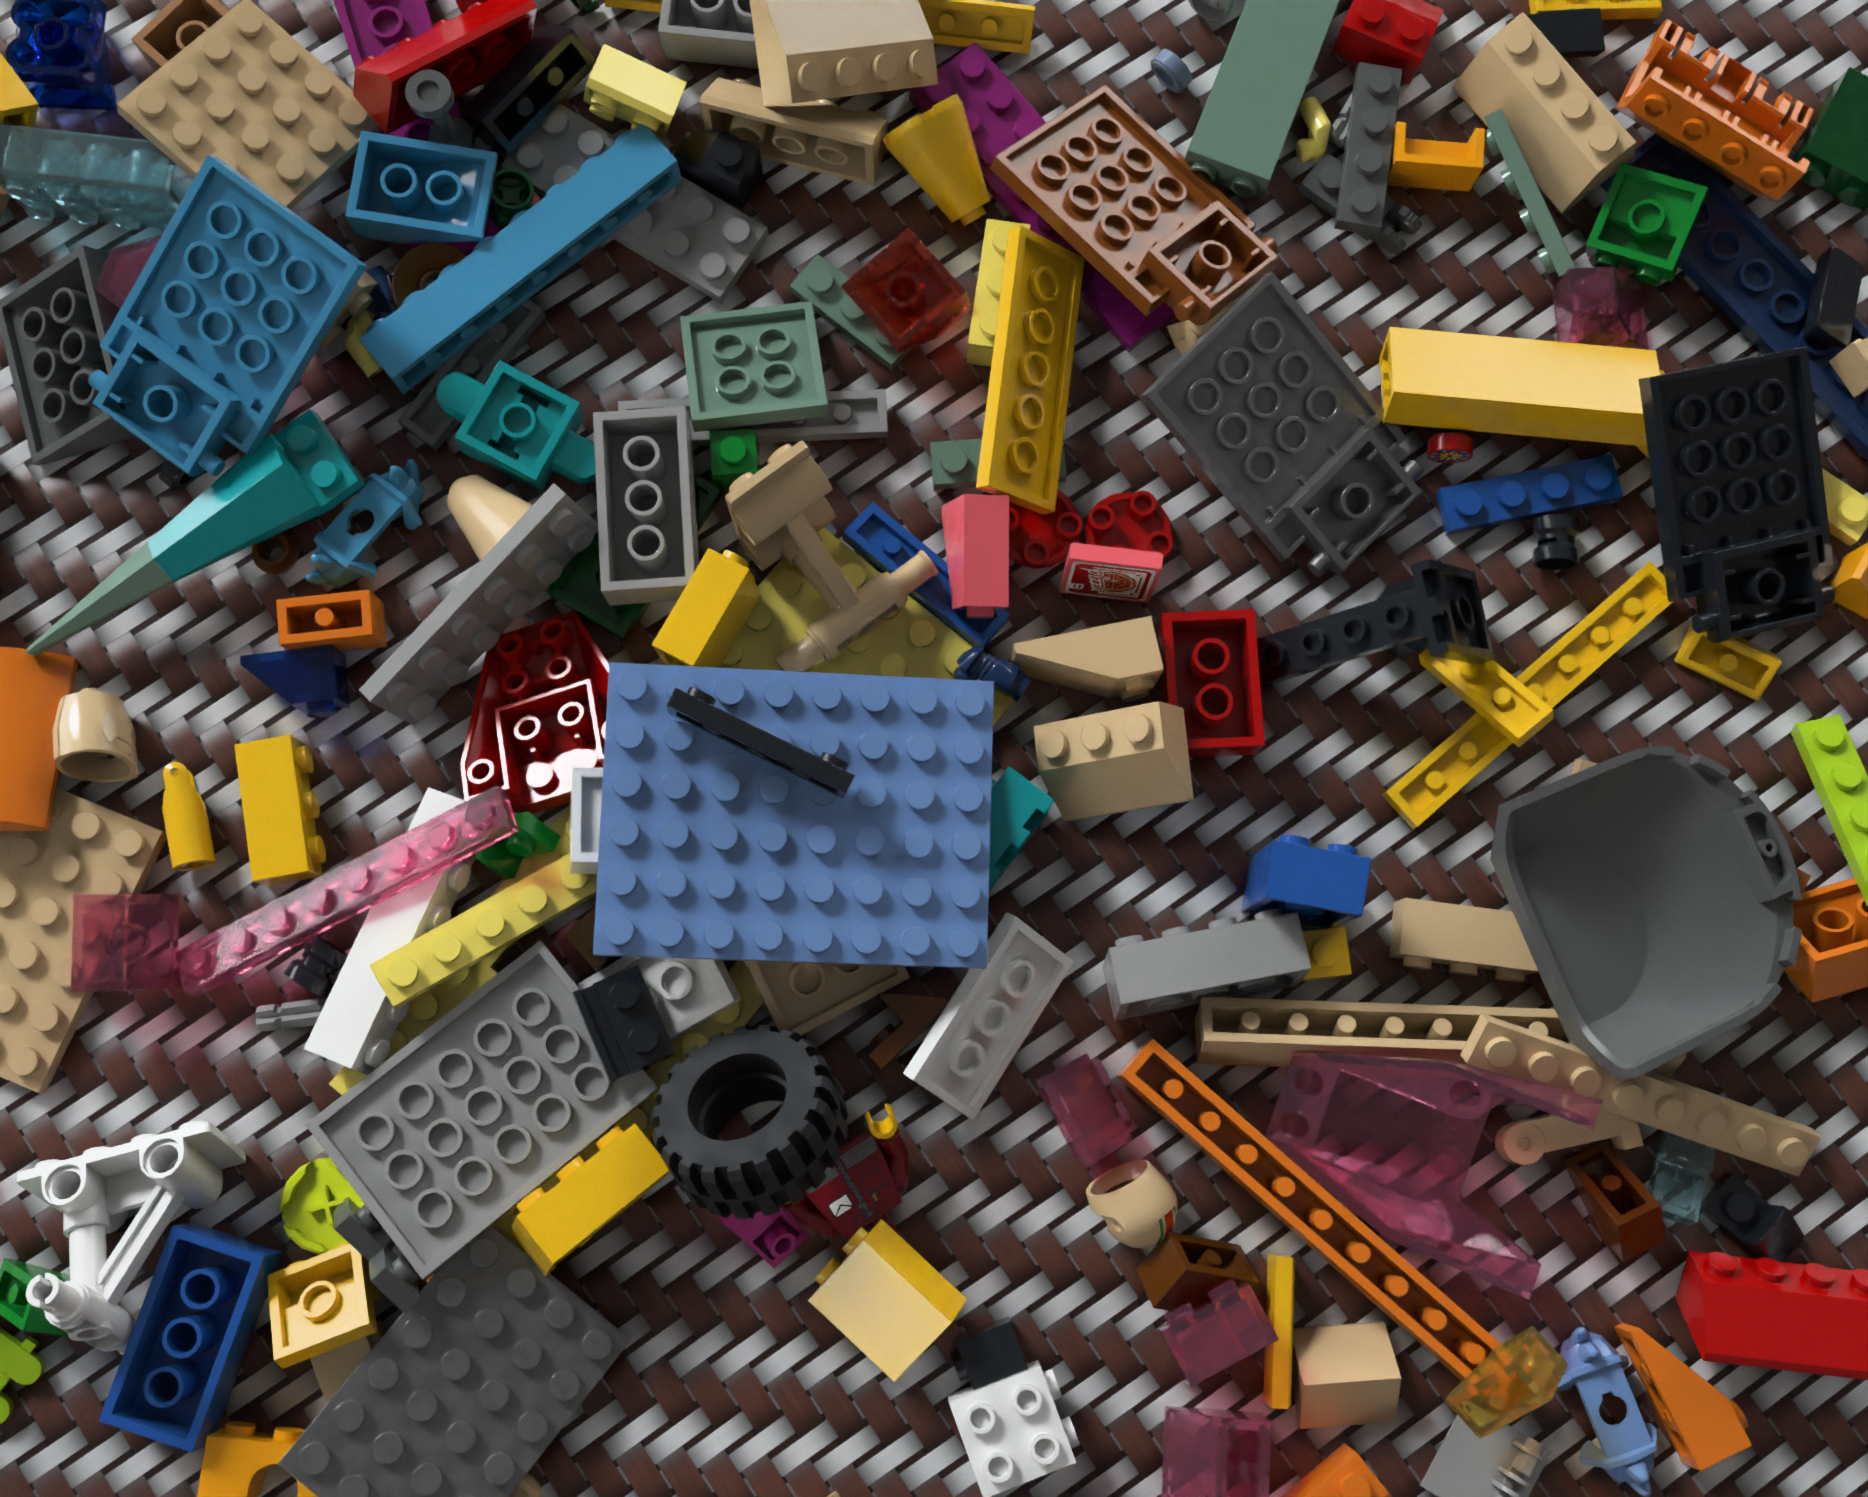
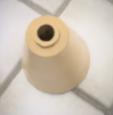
[447,475,533,561]

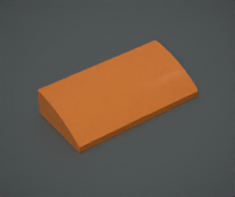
[0,647,79,831]

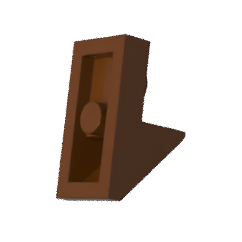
[869,994,949,1070]

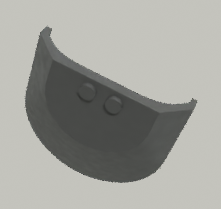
[1490,746,1802,1080]

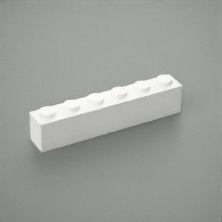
[304,787,492,1075]

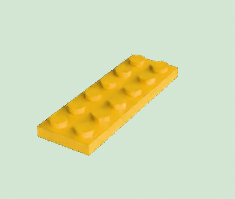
[976,225,1085,515]

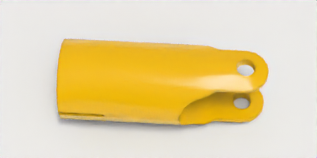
[162,762,216,871]

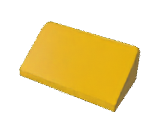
[1674,621,1782,701]

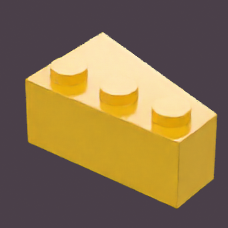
[509,1123,669,1276]

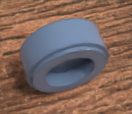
[1151,49,1193,93]

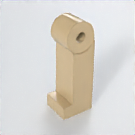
[1495,1105,1644,1165]

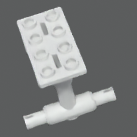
[16,1121,246,1355]

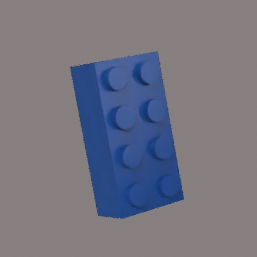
[99,1222,282,1453]

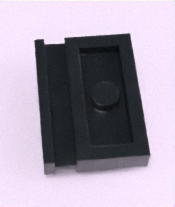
[573,965,675,1083]

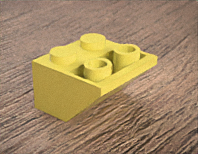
[583,44,687,139]

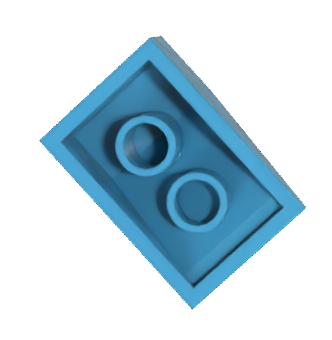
[345,131,498,244]

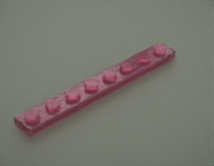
[175,785,519,998]

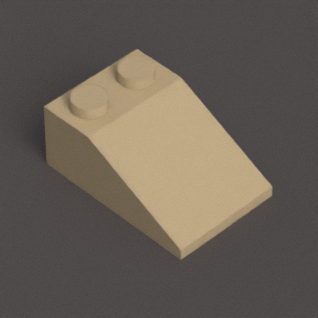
[1010,616,1164,701]

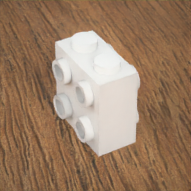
[948,1360,1080,1497]

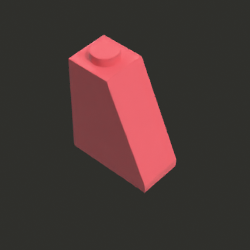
[942,494,1009,618]

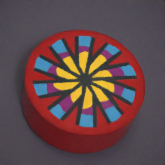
[1427,432,1473,463]

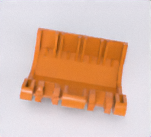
[1615,19,1814,201]

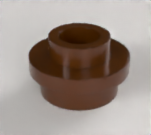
[252,531,299,575]

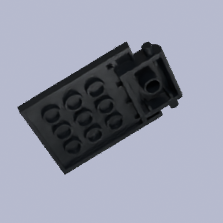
[1638,346,1835,643]

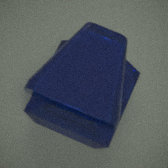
[5,0,117,111]

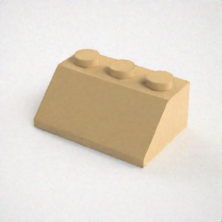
[1034,701,1194,821]

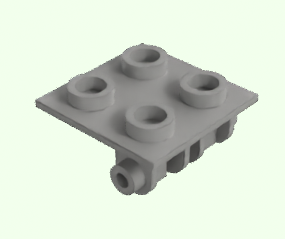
[1420,1399,1552,1497]

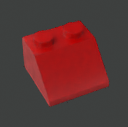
[1331,0,1444,85]

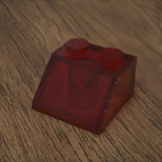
[841,228,972,353]

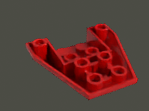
[460,611,609,814]

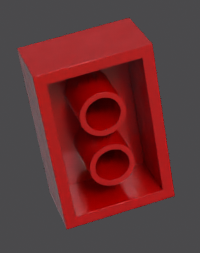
[1156,609,1265,758]

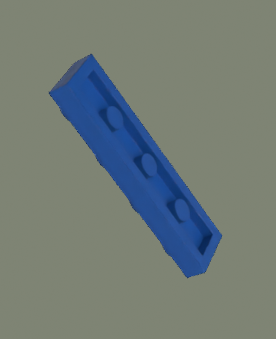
[1435,454,1623,535]
[842,502,1010,647]

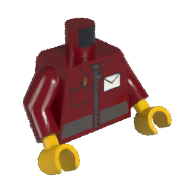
[782,1103,909,1239]

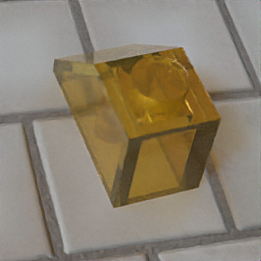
[1445,1326,1568,1439]

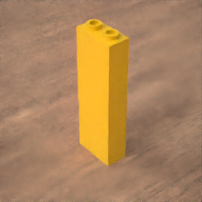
[1379,327,1665,447]

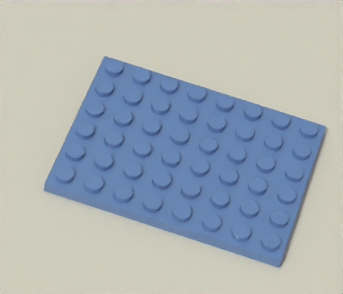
[593,662,994,969]

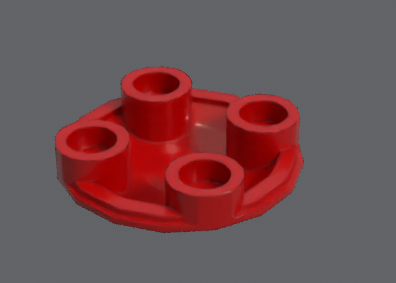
[1009,489,1083,569]
[1084,491,1174,562]

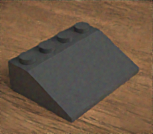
[0,245,136,466]

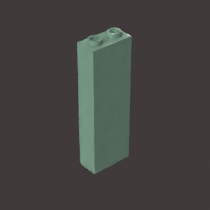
[1184,0,1339,200]

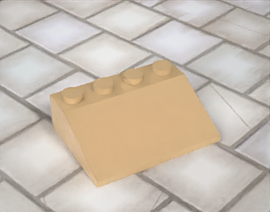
[749,0,938,106]

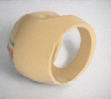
[1086,1160,1178,1249]

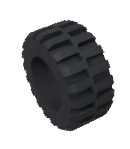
[651,1025,848,1219]

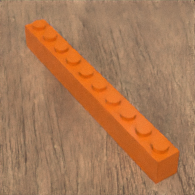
[1116,1039,1529,1407]

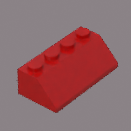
[353,0,538,135]
[1675,1251,1868,1380]

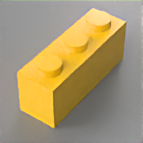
[234,734,326,886]

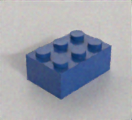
[1241,835,1371,928]

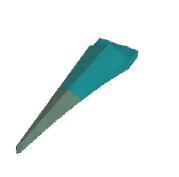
[25,409,365,655]

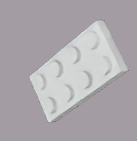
[903,912,1074,1120]

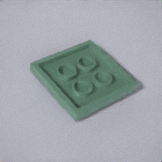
[680,301,829,432]

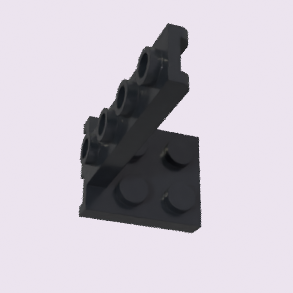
[1257,559,1495,684]

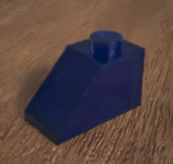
[240,645,350,718]

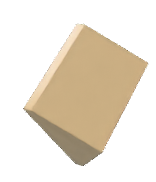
[1292,1321,1402,1429]

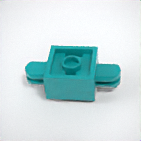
[436,360,596,494]

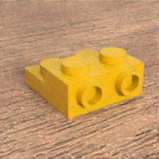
[267,1243,380,1369]

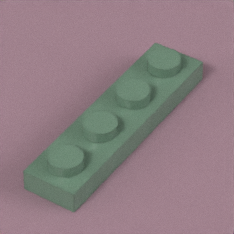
[1484,108,1577,280]

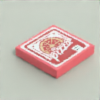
[1059,542,1163,603]

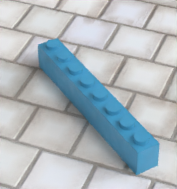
[359,124,682,395]

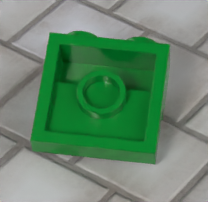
[1586,163,1708,285]

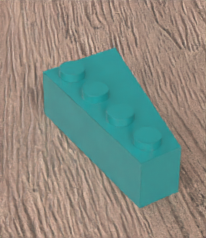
[989,766,1055,892]

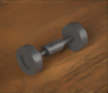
[405,70,475,149]

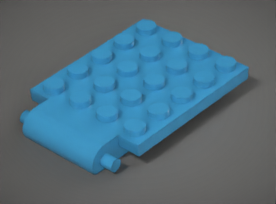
[88,154,367,477]

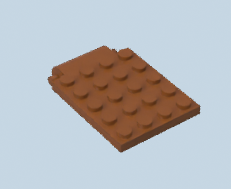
[990,85,1278,325]

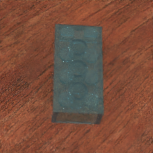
[0,124,194,232]

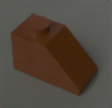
[1564,1141,1665,1262]
[1136,1232,1259,1314]

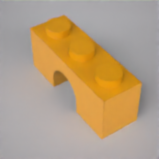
[197,1421,318,1497]

